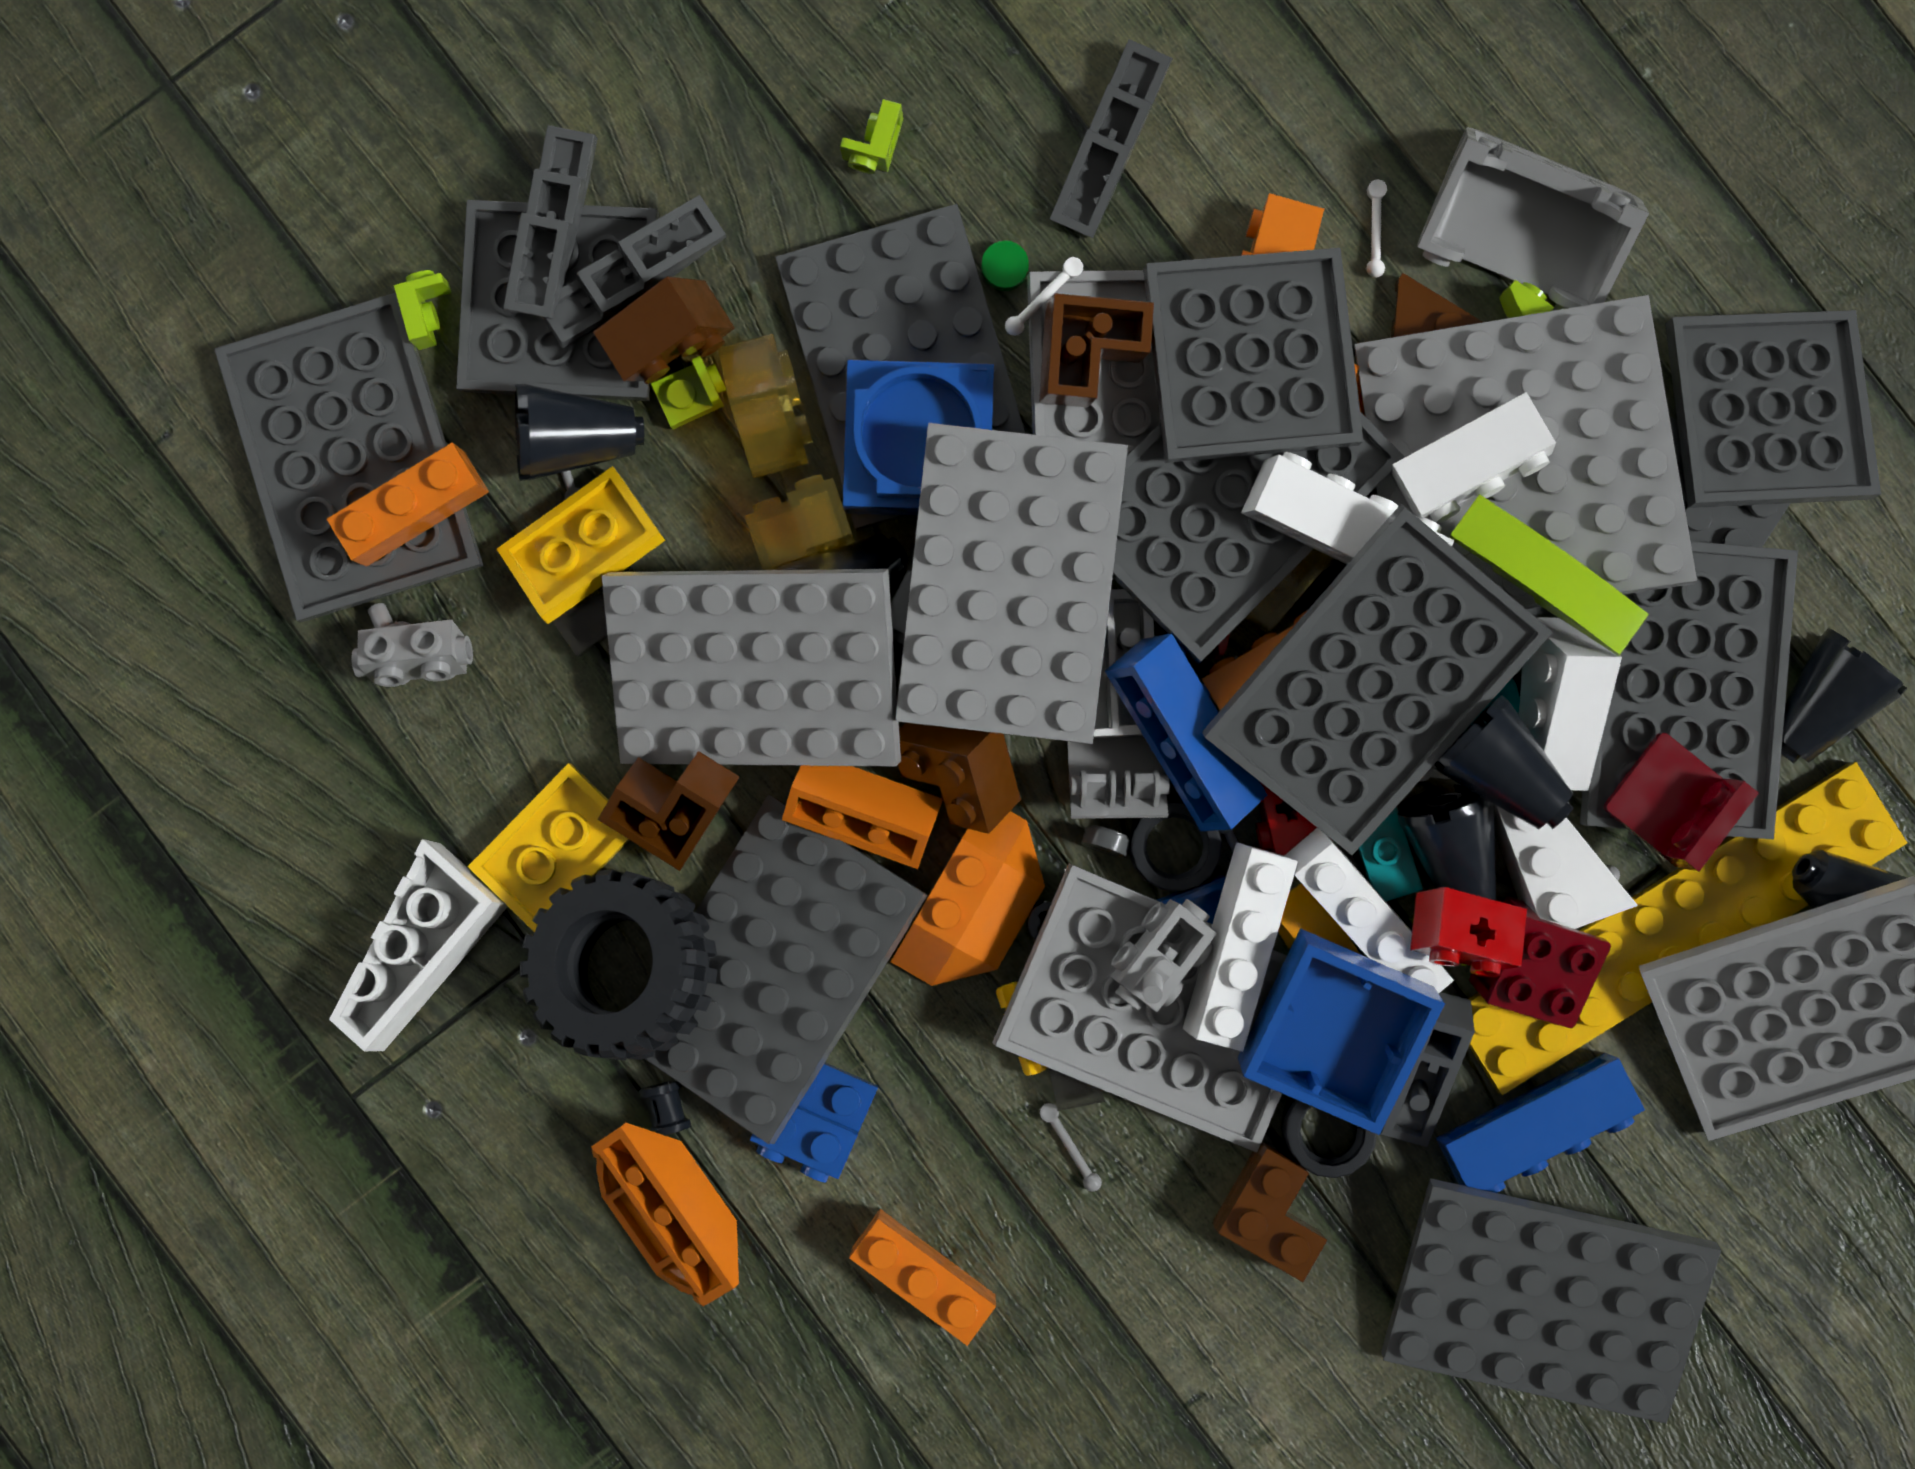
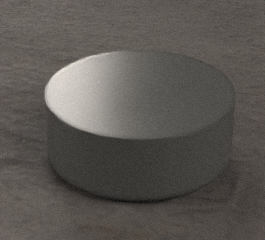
[1081,825,1131,858]

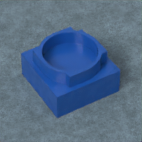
[843,360,994,516]
[1237,928,1445,1135]

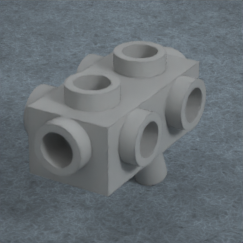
[351,603,473,687]
[1111,899,1217,1012]

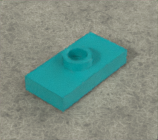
[1358,807,1423,901]

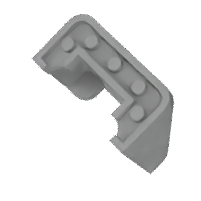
[1417,127,1649,311]

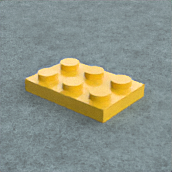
[497,466,666,624]
[467,763,629,932]

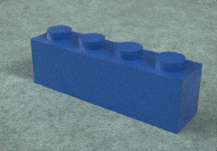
[1104,633,1267,831]
[1436,1053,1645,1193]

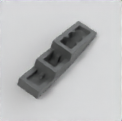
[1050,39,1173,238]
[503,125,598,319]
[542,195,726,348]

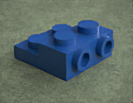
[750,1062,878,1183]

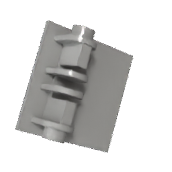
[1067,736,1169,819]

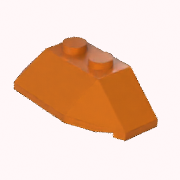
[891,811,1045,986]
[591,1123,739,1307]

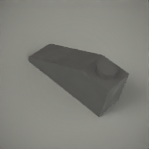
[1381,992,1475,1147]

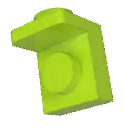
[840,99,904,174]
[394,270,451,350]
[651,355,727,429]

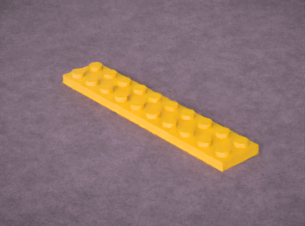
[1468,762,1907,1095]

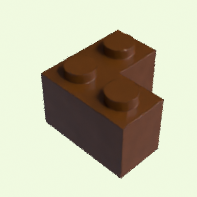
[593,276,735,384]
[1039,293,1154,408]
[898,722,1021,834]
[598,751,739,871]
[1212,1142,1327,1282]

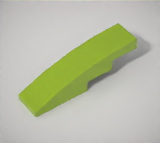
[1450,494,1649,656]

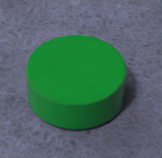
[981,240,1029,291]

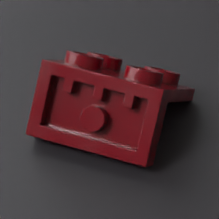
[1603,733,1759,872]
[1469,895,1611,1028]

